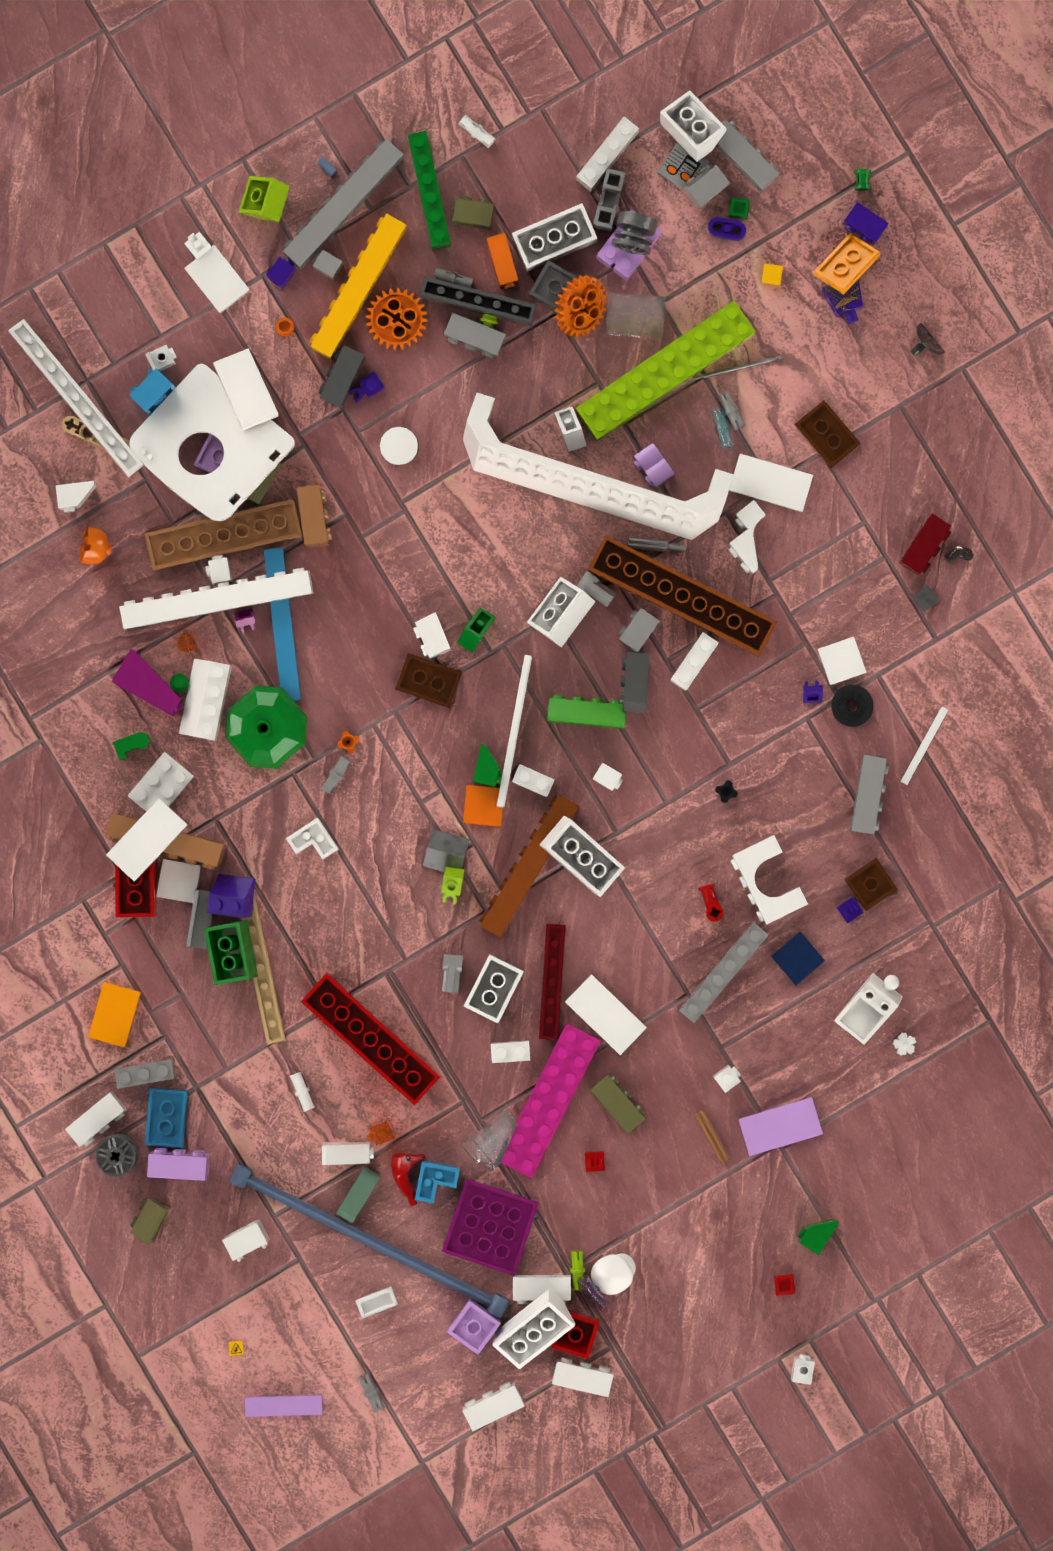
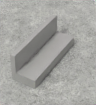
[186,889,213,949]

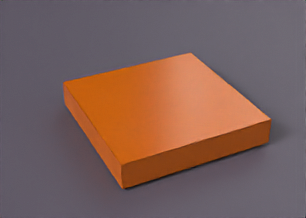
[463,785,503,827]

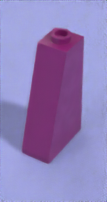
[112,648,183,717]

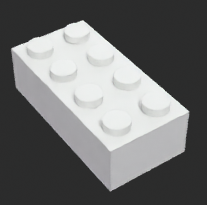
[512,203,597,272]
[539,816,625,897]

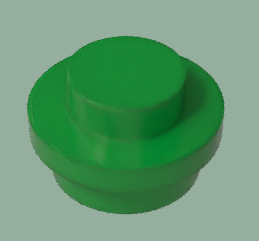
[170,673,189,693]

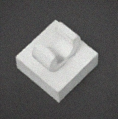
[184,232,212,259]

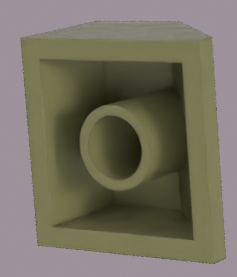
[130,1196,171,1245]

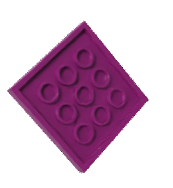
[442,1178,539,1276]

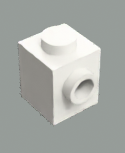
[206,555,233,585]
[713,1065,741,1093]
[791,1354,815,1385]

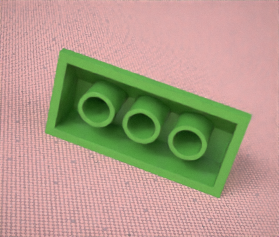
[547,695,626,728]

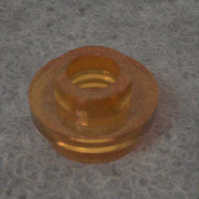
[177,633,196,652]

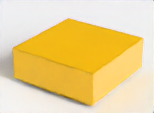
[761,263,783,286]

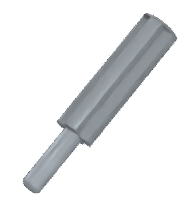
[627,537,686,552]

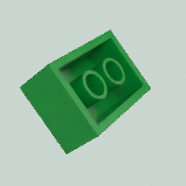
[204,920,258,985]

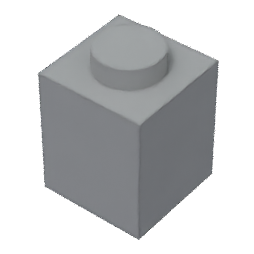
[312,250,343,281]

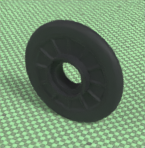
[831,685,873,727]

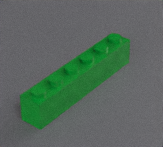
[408,131,451,251]

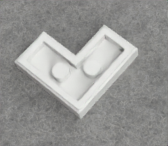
[286,817,339,860]

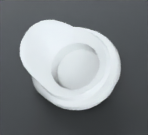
[591,1253,636,1295]

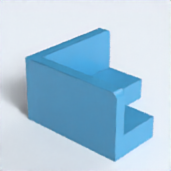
[415,1160,460,1203]

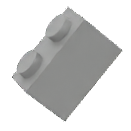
[682,164,730,207]
[618,608,660,653]

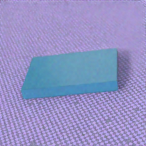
[145,1087,188,1148]

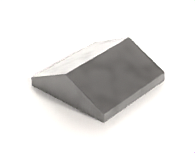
[423,829,470,872]

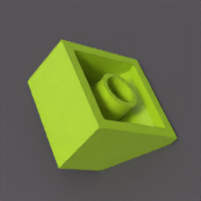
[239,176,290,222]

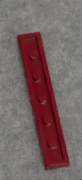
[539,924,566,1040]

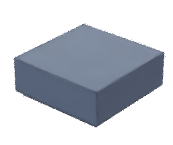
[318,156,337,178]

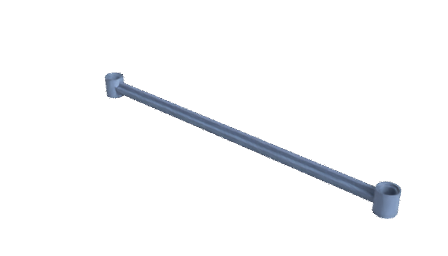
[229,1163,510,1318]

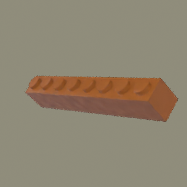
[479,795,579,938]

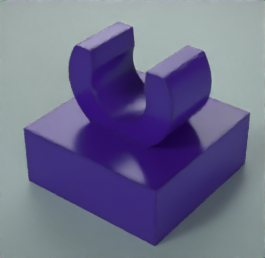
[802,680,823,703]
[836,897,864,923]

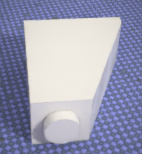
[322,1142,374,1165]

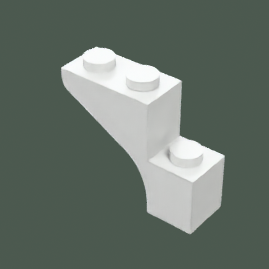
[728,500,765,575]

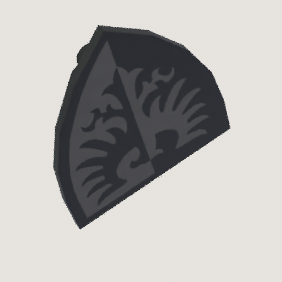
[911,323,945,356]

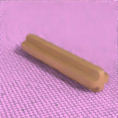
[695,1110,730,1163]

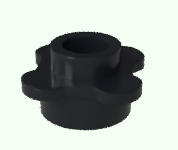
[715,780,738,803]

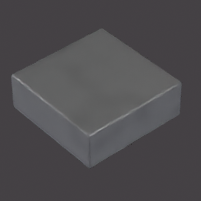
[912,585,939,612]

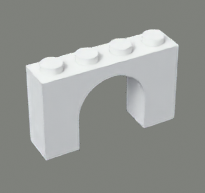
[730,835,808,925]

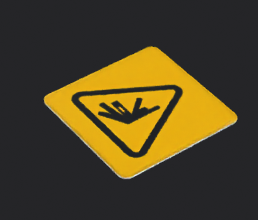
[228,1341,244,1356]

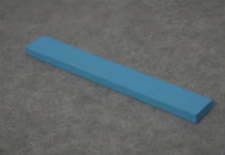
[264,548,301,701]

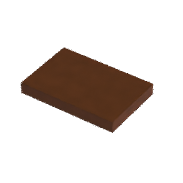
[794,400,861,468]
[395,653,462,708]

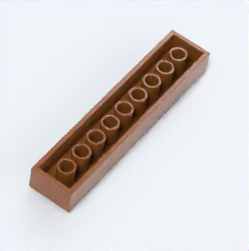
[588,535,777,657]

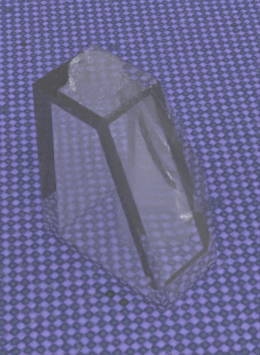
[461,1110,517,1171]

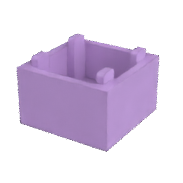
[447,1298,501,1355]

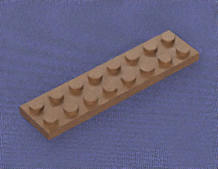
[144,499,303,571]

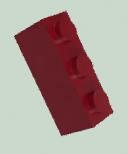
[899,513,951,575]

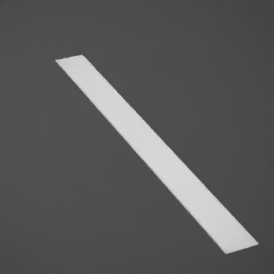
[900,707,948,785]

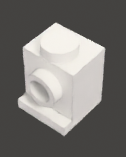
[145,345,177,371]

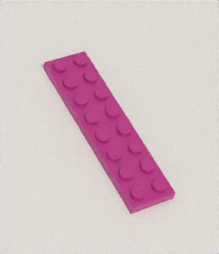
[497,1023,601,1178]

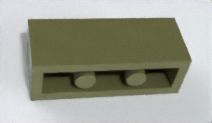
[590,1074,645,1133]

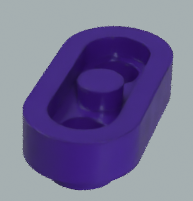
[708,217,746,241]

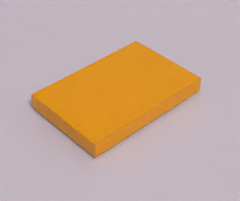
[814,233,880,295]
[88,982,141,1048]

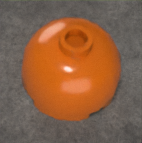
[79,526,112,565]

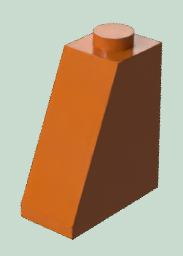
[486,233,518,290]

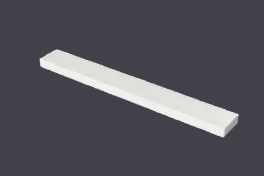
[497,655,532,808]

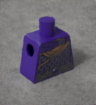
[822,279,863,324]

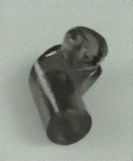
[944,546,974,563]

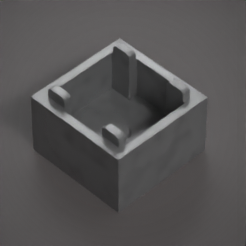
[529,260,578,313]

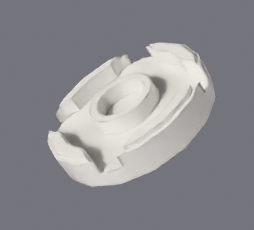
[380,427,418,465]

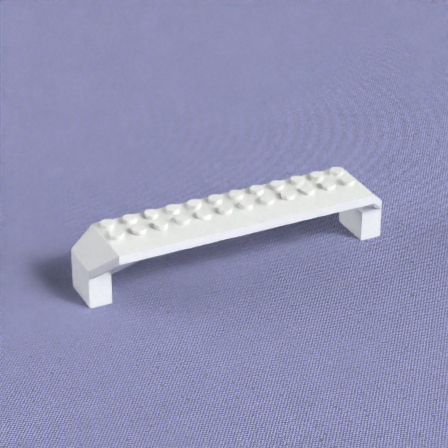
[463,393,734,540]

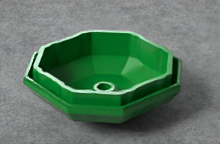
[225,686,308,769]

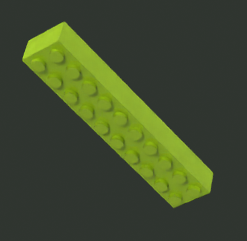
[575,300,756,442]

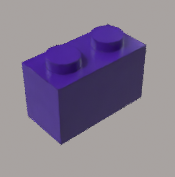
[843,202,889,245]

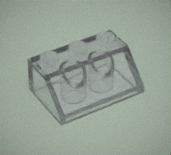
[605,293,666,338]

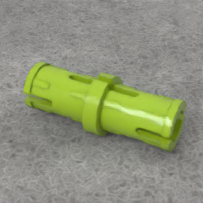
[570,1250,585,1290]

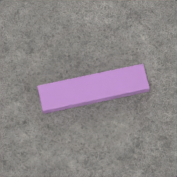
[245,1394,323,1417]

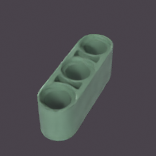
[336,1166,381,1223]

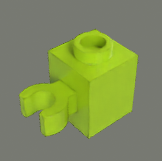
[441,867,465,904]

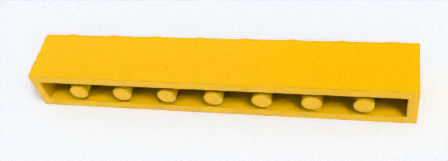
[310,213,407,360]

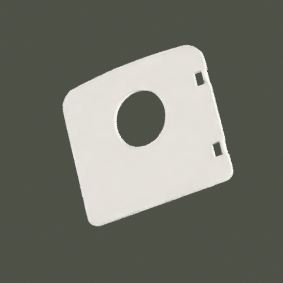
[130,364,295,521]

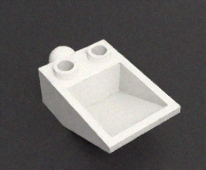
[834,973,903,1045]

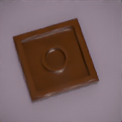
[844,858,898,911]

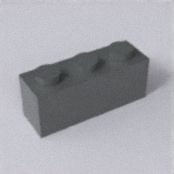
[318,345,365,409]
[620,652,650,713]

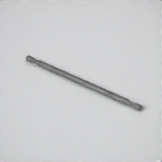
[693,355,783,381]

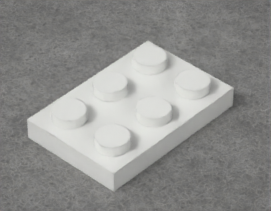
[128,752,194,812]

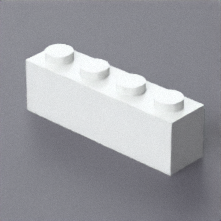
[576,117,639,192]

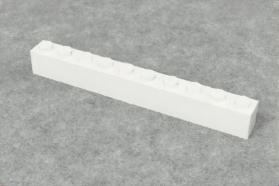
[119,568,314,629]

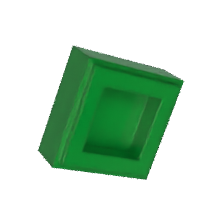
[728,197,750,220]

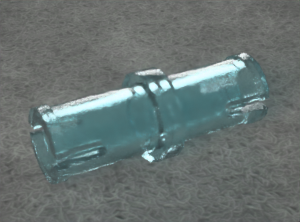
[712,409,734,449]

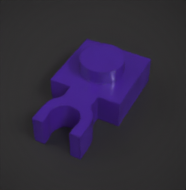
[349,372,385,403]

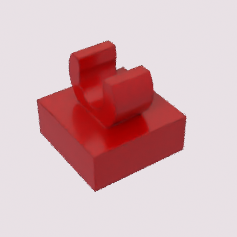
[585,1151,605,1172]

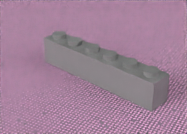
[679,922,769,1023]

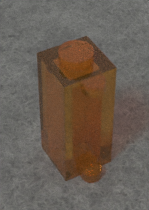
[367,1117,396,1146]

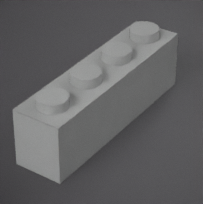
[716,119,779,193]
[850,755,889,835]

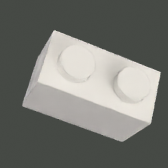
[512,764,555,797]
[491,1040,530,1063]

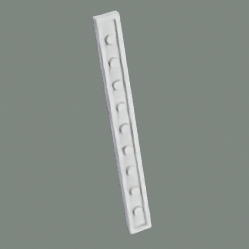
[8,319,143,477]

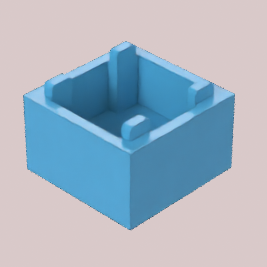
[129,368,175,416]

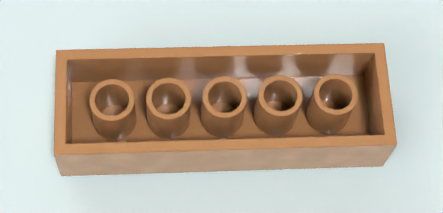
[105,813,226,870]

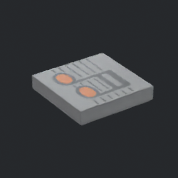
[657,142,710,190]

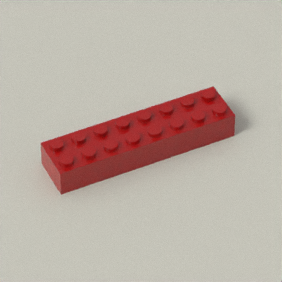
[300,972,441,1106]

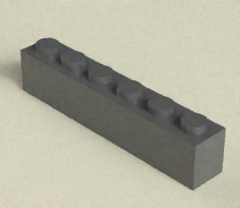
[420,276,536,327]

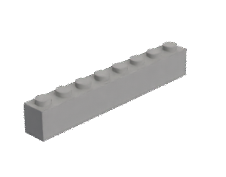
[283,139,404,270]

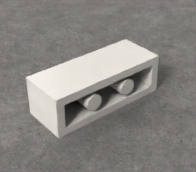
[670,632,719,691]
[65,1091,126,1147]
[513,1275,571,1304]
[552,1357,614,1397]
[462,1382,525,1432]

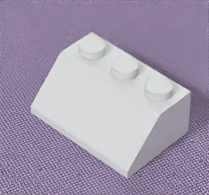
[660,90,727,162]
[527,577,596,647]

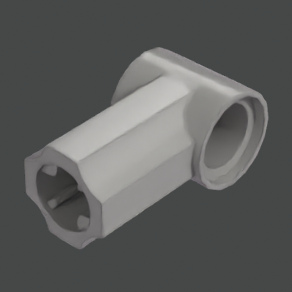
[576,571,616,607]
[442,954,463,993]

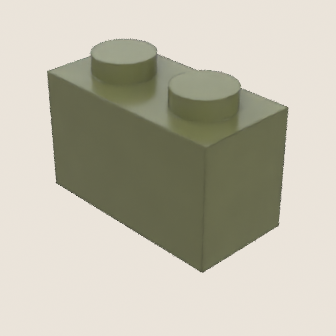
[452,196,494,230]

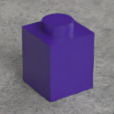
[266,257,296,290]

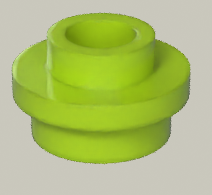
[479,314,498,329]

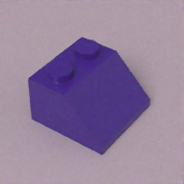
[207,874,256,918]

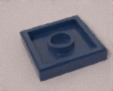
[771,932,825,986]

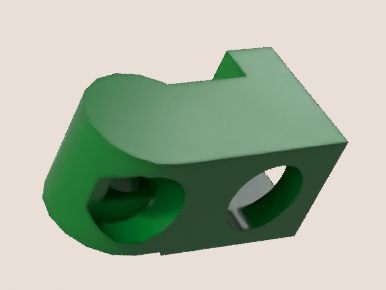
[113,732,151,760]

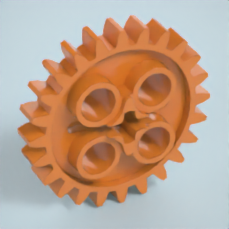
[554,275,608,338]
[366,288,428,351]

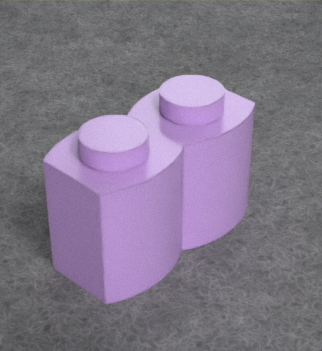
[633,443,675,488]

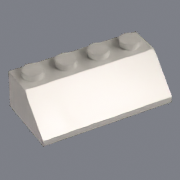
[179,659,232,741]
[493,1289,576,1369]

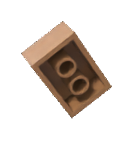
[297,484,333,548]

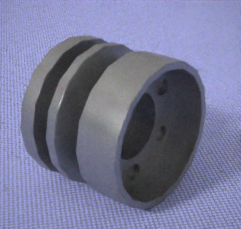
[611,211,658,255]
[95,1134,139,1176]

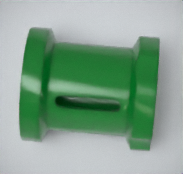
[854,169,871,191]

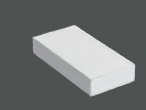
[355,1286,398,1319]

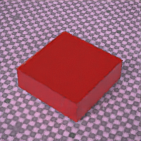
[774,1274,795,1296]

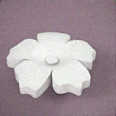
[893,1033,916,1056]

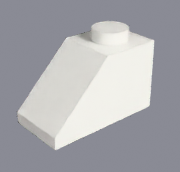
[554,407,587,452]
[56,481,97,513]

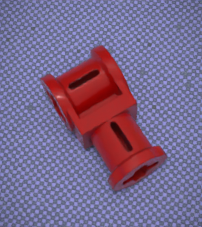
[698,883,724,922]

